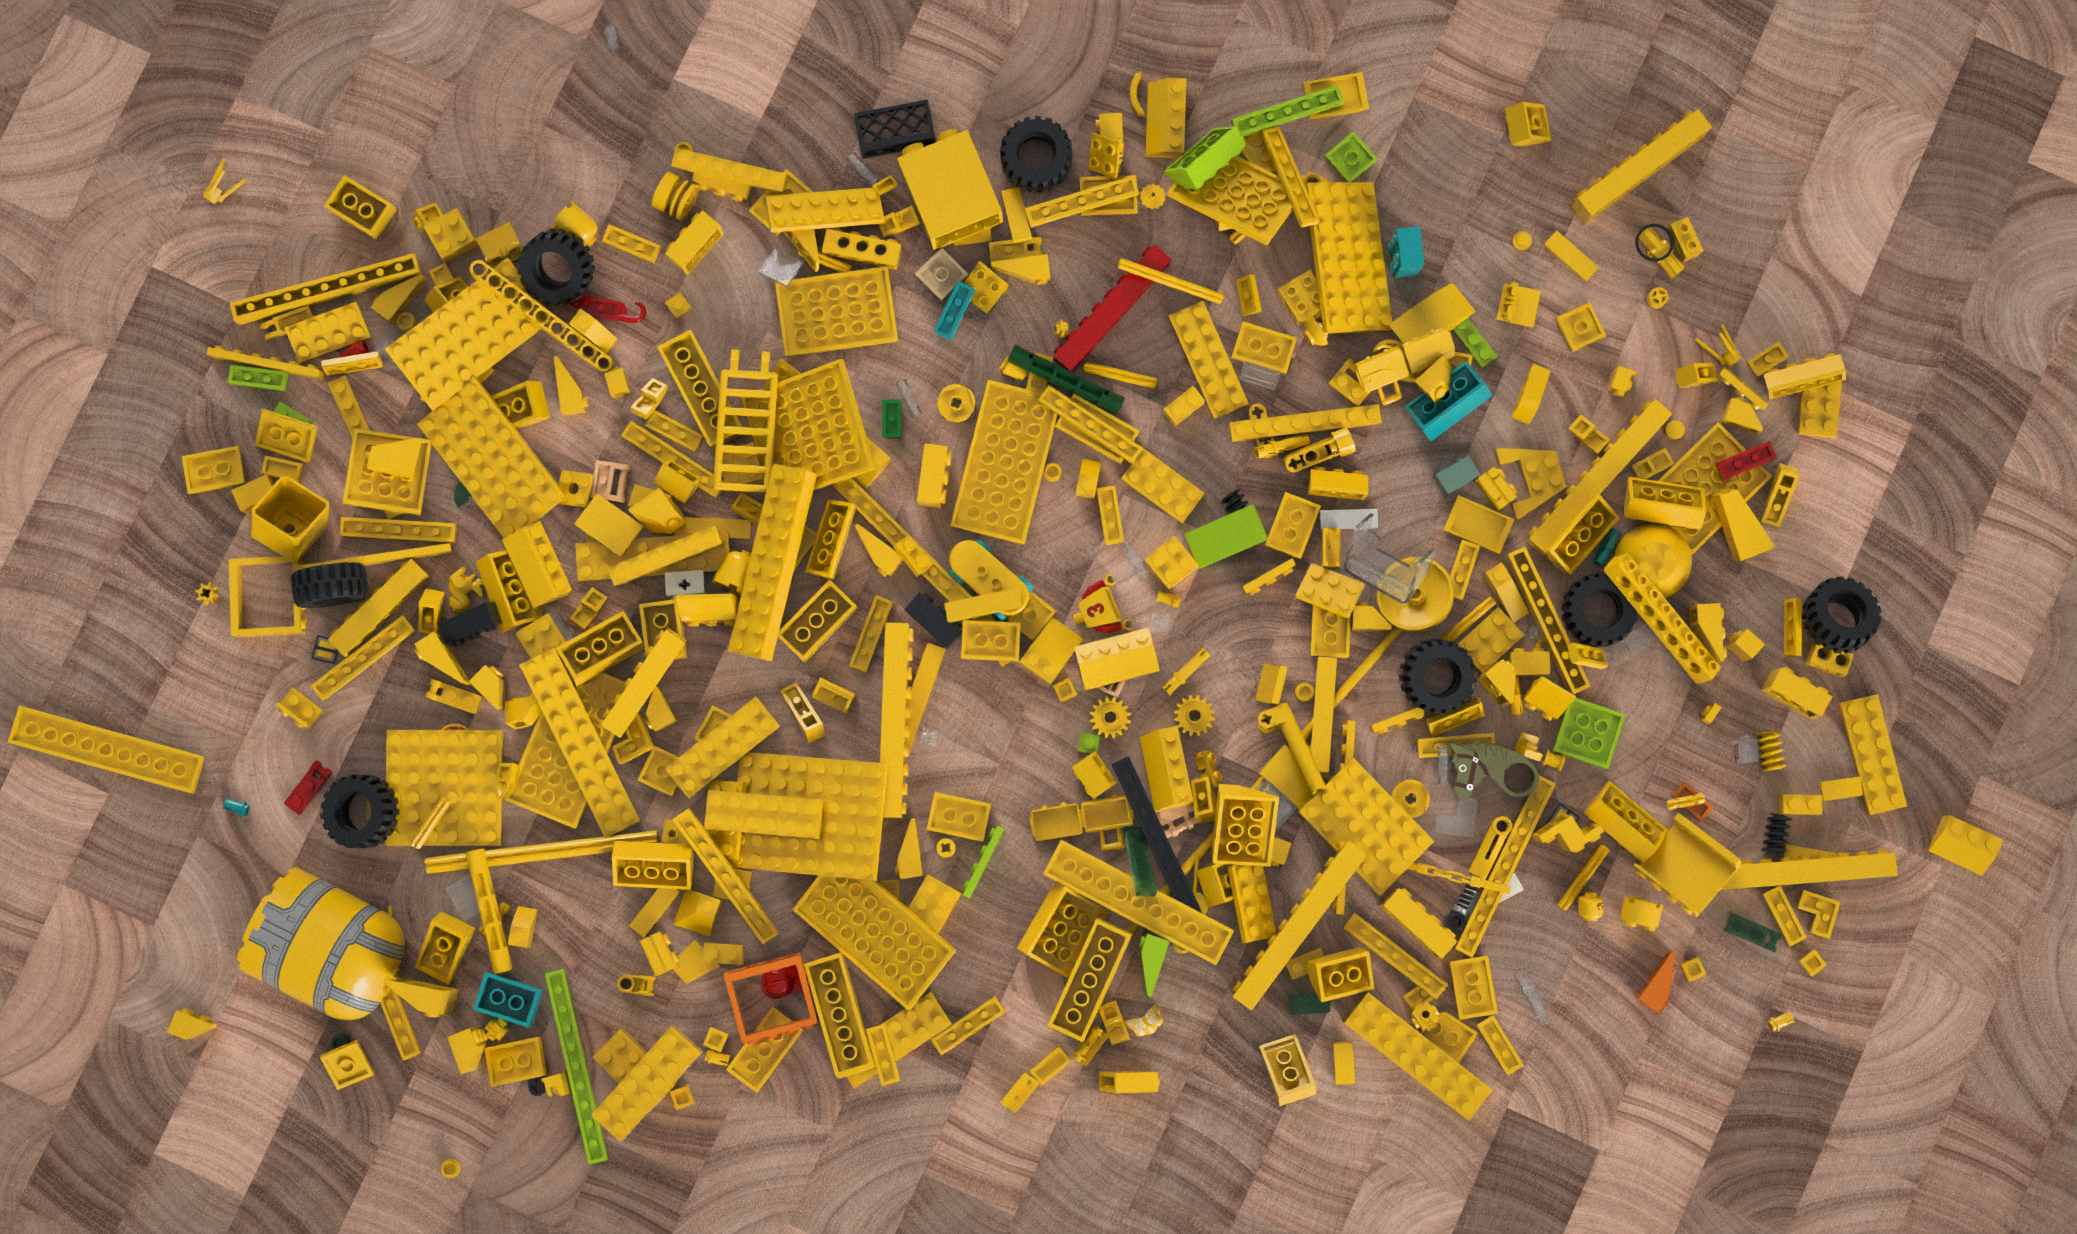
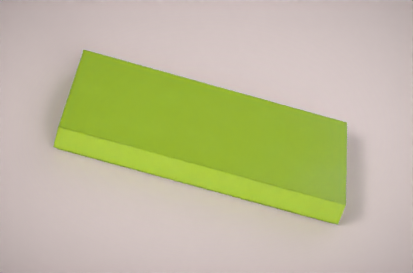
[1185,504,1268,569]

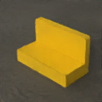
[1255,663,1288,706]

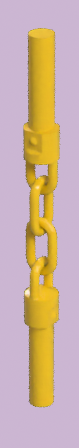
[1408,862,1511,894]

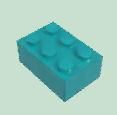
[1388,226,1424,279]
[473,972,545,1028]

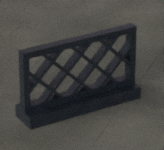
[854,99,936,159]

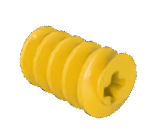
[1756,731,1786,772]

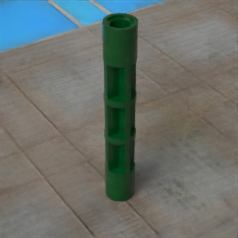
[1007,344,1125,415]

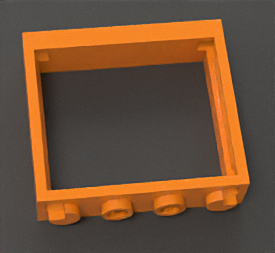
[724,952,819,1044]

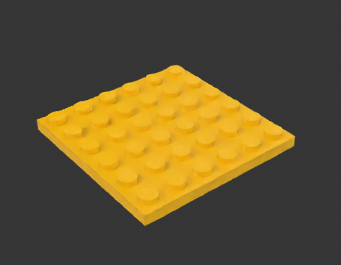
[741,359,876,491]
[385,730,504,846]

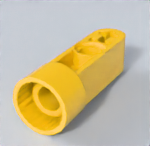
[1282,427,1356,472]

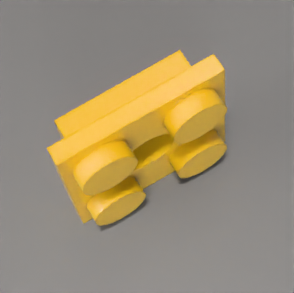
[558,470,594,508]

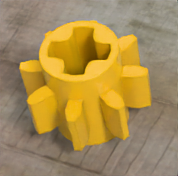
[195,582,221,606]
[485,1018,509,1041]

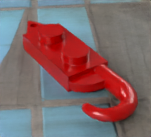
[570,295,646,323]

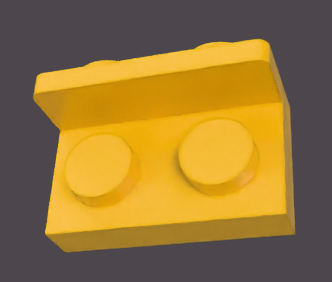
[275,687,324,729]
[1000,1071,1039,1113]

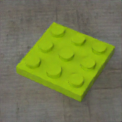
[1552,698,1626,769]

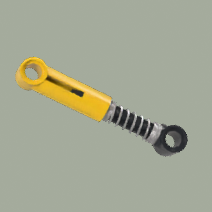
[1444,816,1512,931]

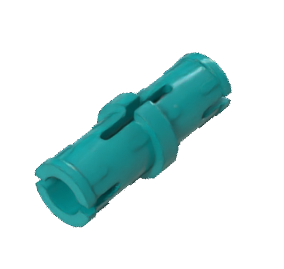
[1593,528,1621,567]

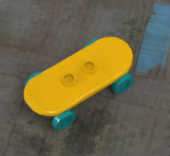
[947,539,1034,622]

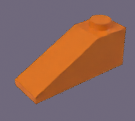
[1635,951,1676,1013]

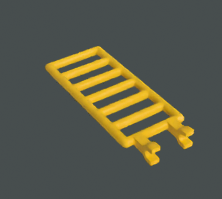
[713,349,778,493]

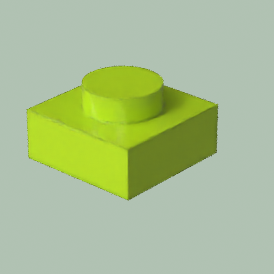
[1078,732,1100,754]

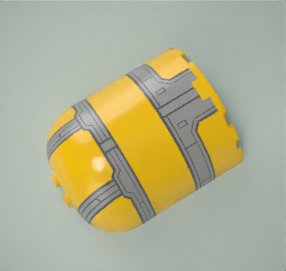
[237,867,405,1020]

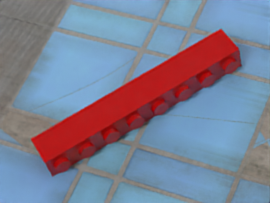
[1053,244,1172,372]

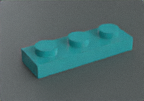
[933,281,976,340]

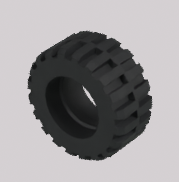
[1000,116,1072,192]
[517,229,595,305]
[290,562,369,608]
[1561,572,1638,648]
[1802,576,1882,654]
[1399,639,1477,714]
[320,774,399,848]

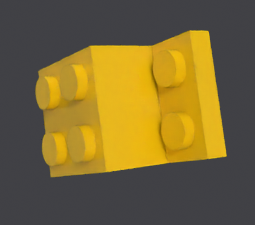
[1531,814,1604,853]

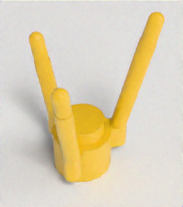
[203,158,246,204]
[1695,324,1741,367]

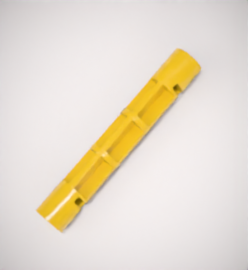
[465,848,513,974]

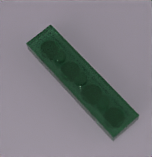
[1123,826,1157,897]

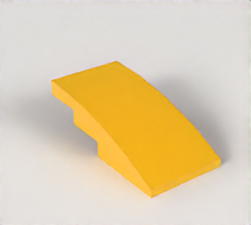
[1389,282,1476,344]

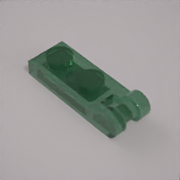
[1724,913,1782,953]

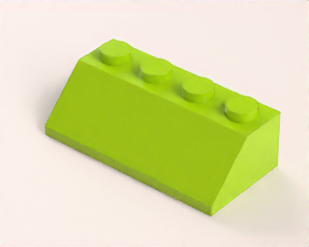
[1164,126,1246,190]

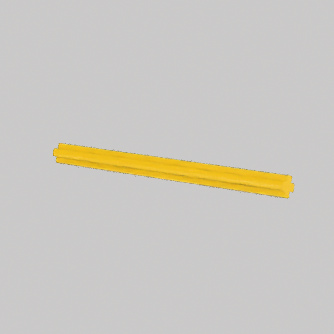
[425,830,659,874]

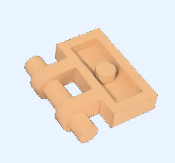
[1155,805,1200,838]

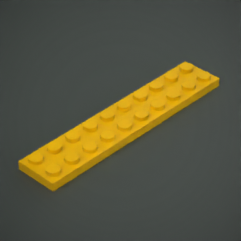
[519,648,640,838]
[7,706,205,794]
[1043,839,1234,965]

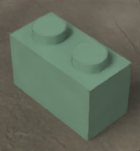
[1434,455,1481,497]

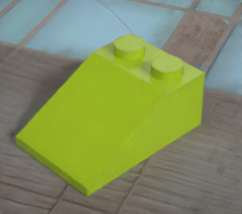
[1138,933,1170,997]

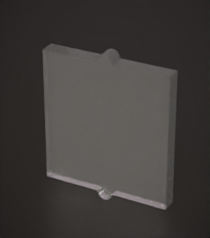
[759,248,803,287]

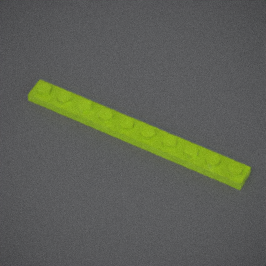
[545,969,609,1165]

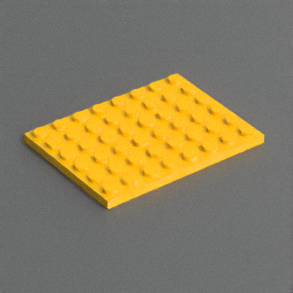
[729,752,888,881]

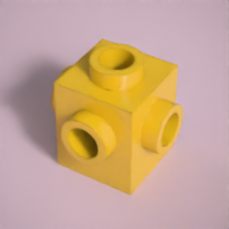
[1410,1002,1440,1033]

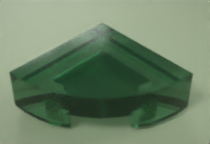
[454,481,473,508]

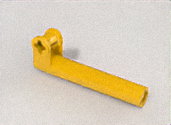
[1258,702,1326,795]

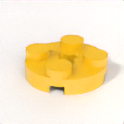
[937,384,975,423]
[1391,779,1430,818]

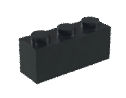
[904,592,962,649]
[438,602,503,647]

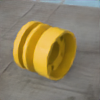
[651,171,699,222]

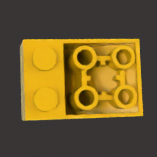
[1689,603,1727,663]

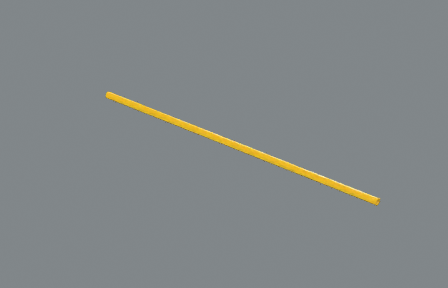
[1125,627,1403,934]

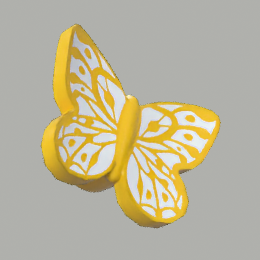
[1124,1002,1163,1036]

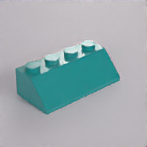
[1404,361,1493,441]

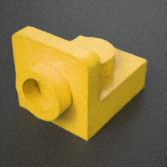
[413,202,443,233]
[1515,732,1543,761]

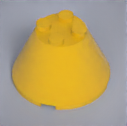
[1614,523,1692,598]

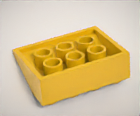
[1211,784,1279,867]
[1017,881,1109,979]
[384,978,459,1018]

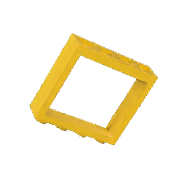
[229,556,308,637]

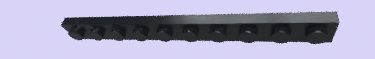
[1111,756,1202,913]

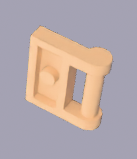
[590,460,631,504]

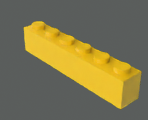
[607,525,724,587]
[327,559,430,657]
[601,627,687,738]

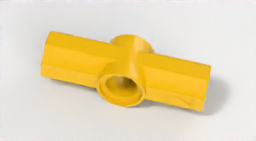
[1636,224,1684,279]

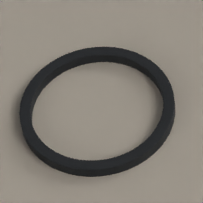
[1635,224,1674,262]

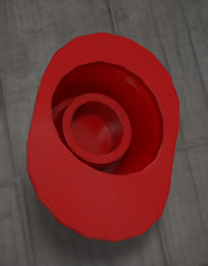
[760,965,803,999]

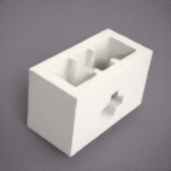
[665,570,707,600]

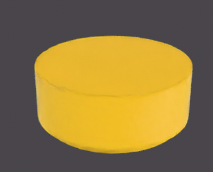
[396,312,417,332]
[1665,420,1685,440]
[1295,683,1314,702]

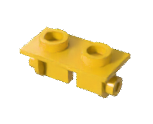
[1195,749,1222,788]
[1071,1024,1109,1067]

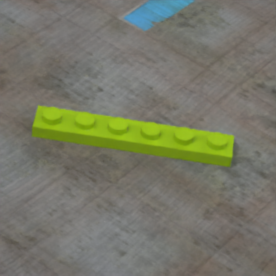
[1231,85,1344,137]

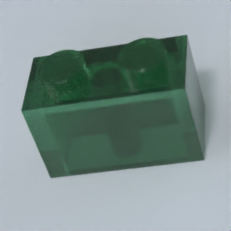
[1288,993,1330,1015]

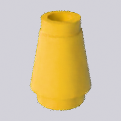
[999,356,1028,381]

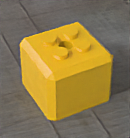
[250,476,329,562]

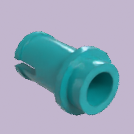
[223,798,250,817]

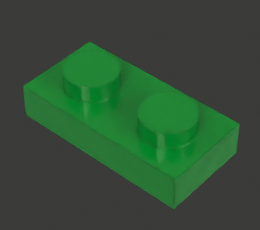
[882,399,902,438]

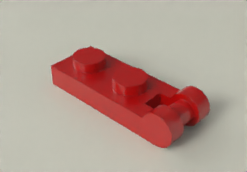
[283,760,332,815]

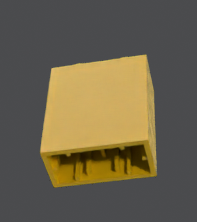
[897,129,1004,251]

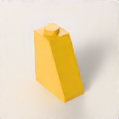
[569,309,618,354]
[364,438,422,479]
[1099,1071,1160,1093]

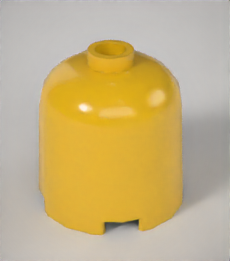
[549,201,598,247]
[712,550,751,598]

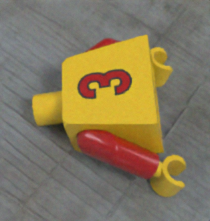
[1073,574,1133,634]

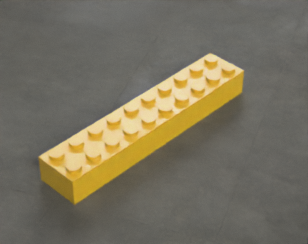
[728,464,817,661]
[880,623,914,819]

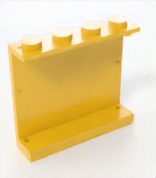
[1634,812,1742,917]

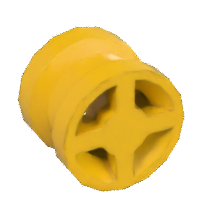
[1646,287,1668,309]
[936,838,956,858]

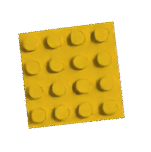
[343,429,432,515]

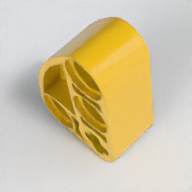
[1511,363,1551,425]

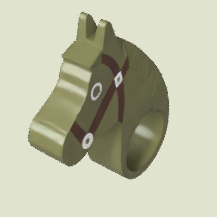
[1449,741,1539,799]

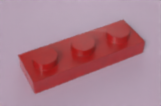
[1715,441,1777,481]

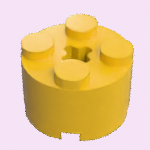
[1620,895,1663,931]

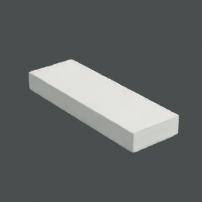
[1320,509,1378,530]

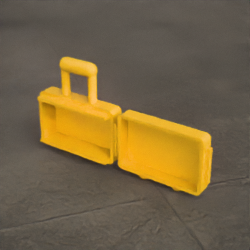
[1355,327,1455,405]
[1029,794,1134,852]

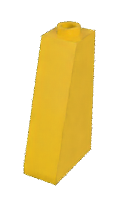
[1712,487,1775,561]

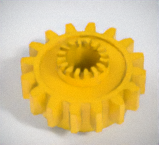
[1173,695,1215,737]
[1089,697,1131,739]

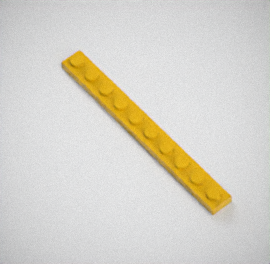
[832,478,972,620]
[1331,720,1356,915]
[1454,775,1556,958]

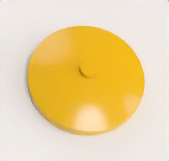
[1377,557,1454,632]

